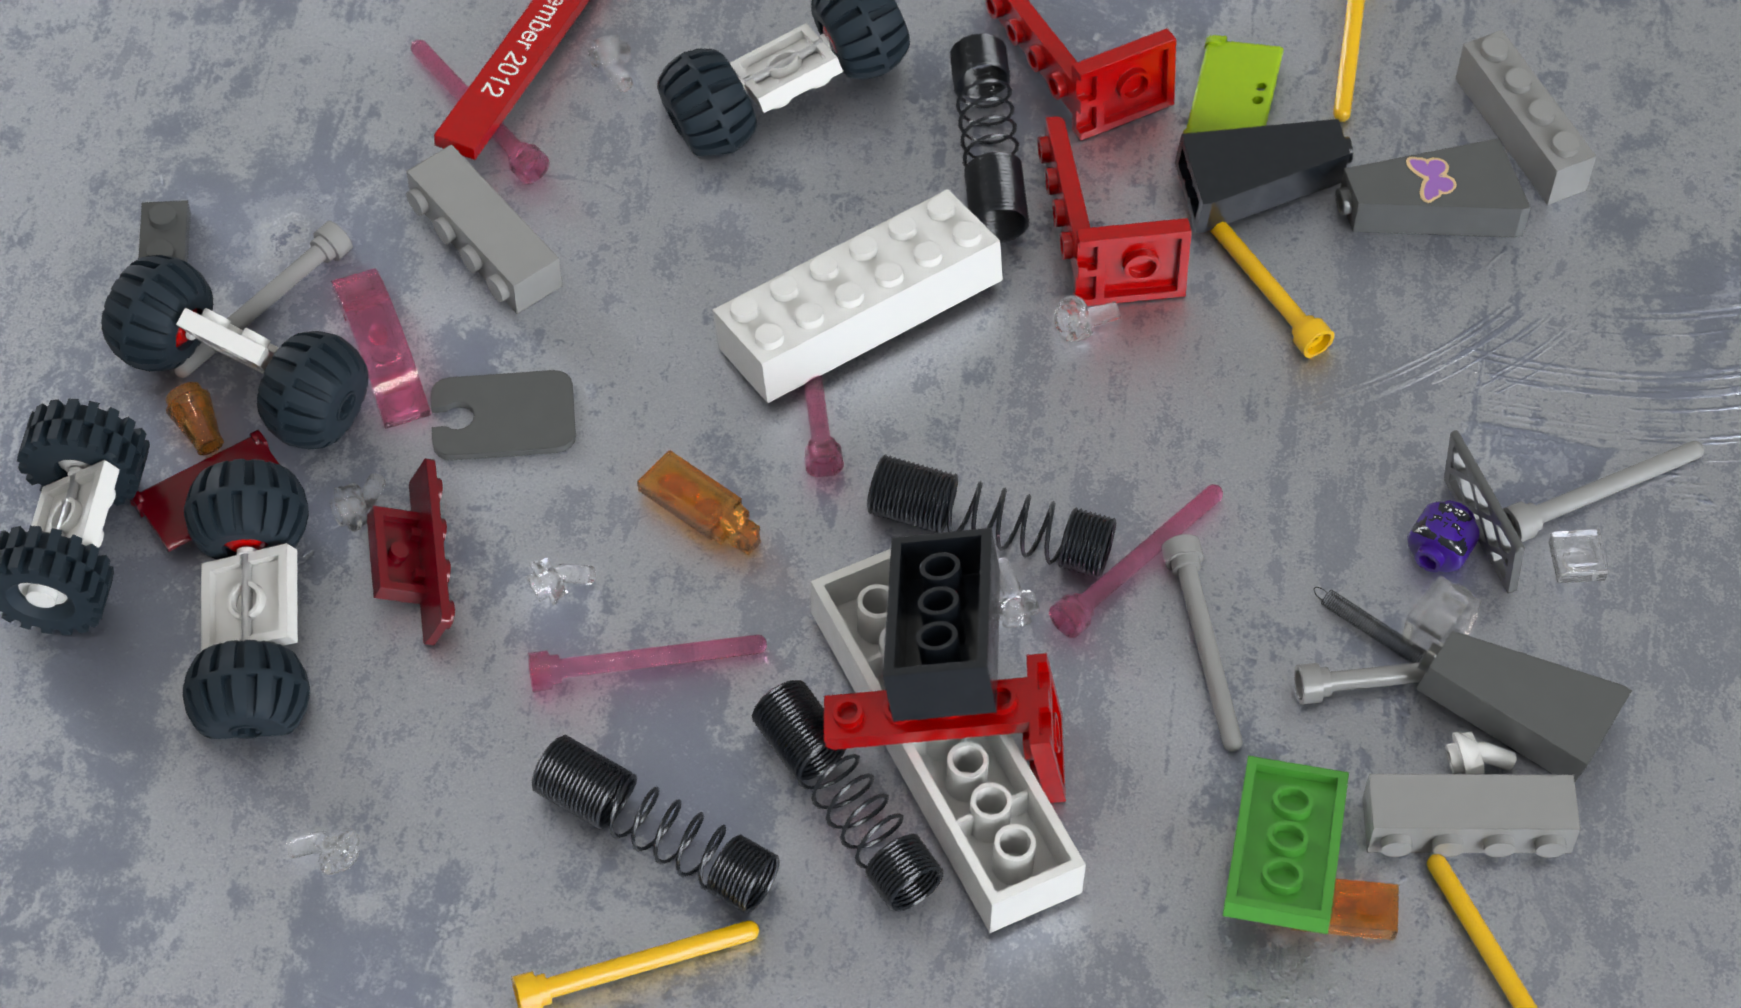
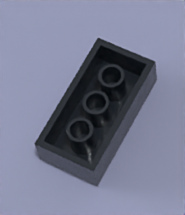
[883,528,1000,722]

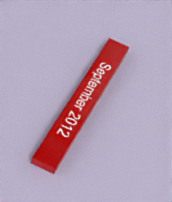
[434,0,590,160]

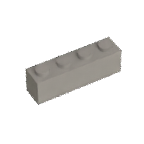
[1455,30,1596,205]
[406,144,562,314]
[1362,774,1581,858]

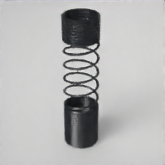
[950,33,1029,243]
[867,454,1117,579]
[752,680,944,911]
[531,734,780,914]

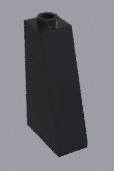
[1175,119,1353,233]

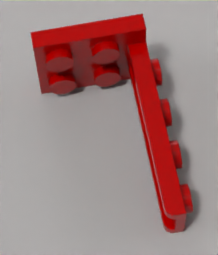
[985,0,1176,141]
[1037,116,1192,307]
[824,653,1066,803]

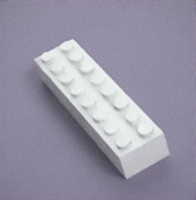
[811,549,1086,933]

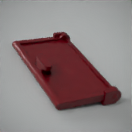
[130,430,280,552]

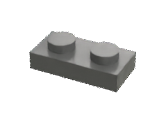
[138,200,191,263]

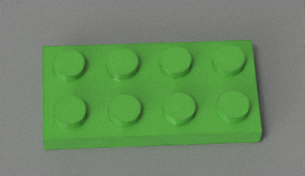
[1223,755,1349,934]

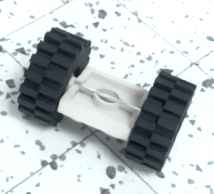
[0,398,150,635]

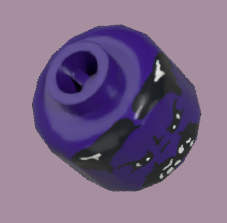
[1407,500,1480,573]

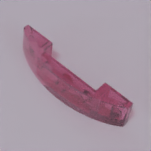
[331,268,431,429]

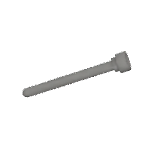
[173,221,353,378]
[1503,441,1704,542]
[1161,534,1243,752]
[1294,652,1526,705]

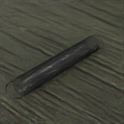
[1314,587,1426,663]

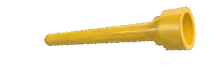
[1333,0,1365,122]
[1210,222,1335,358]
[1427,854,1538,1008]
[511,920,759,1008]

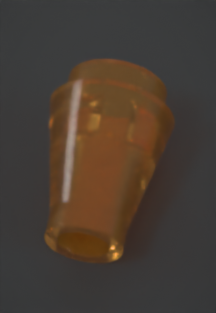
[165,382,224,455]

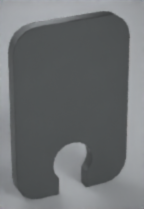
[431,370,576,460]

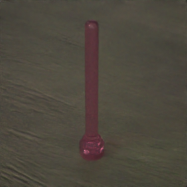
[411,39,550,184]
[804,375,844,477]
[1049,484,1223,638]
[528,634,767,692]

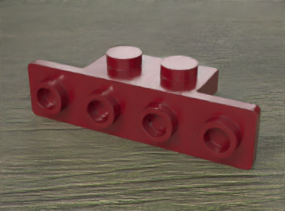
[367,458,455,646]

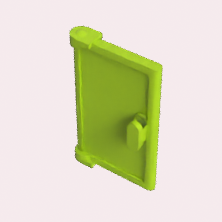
[1183,35,1284,134]

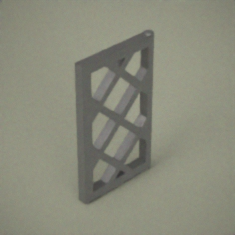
[1444,430,1525,593]

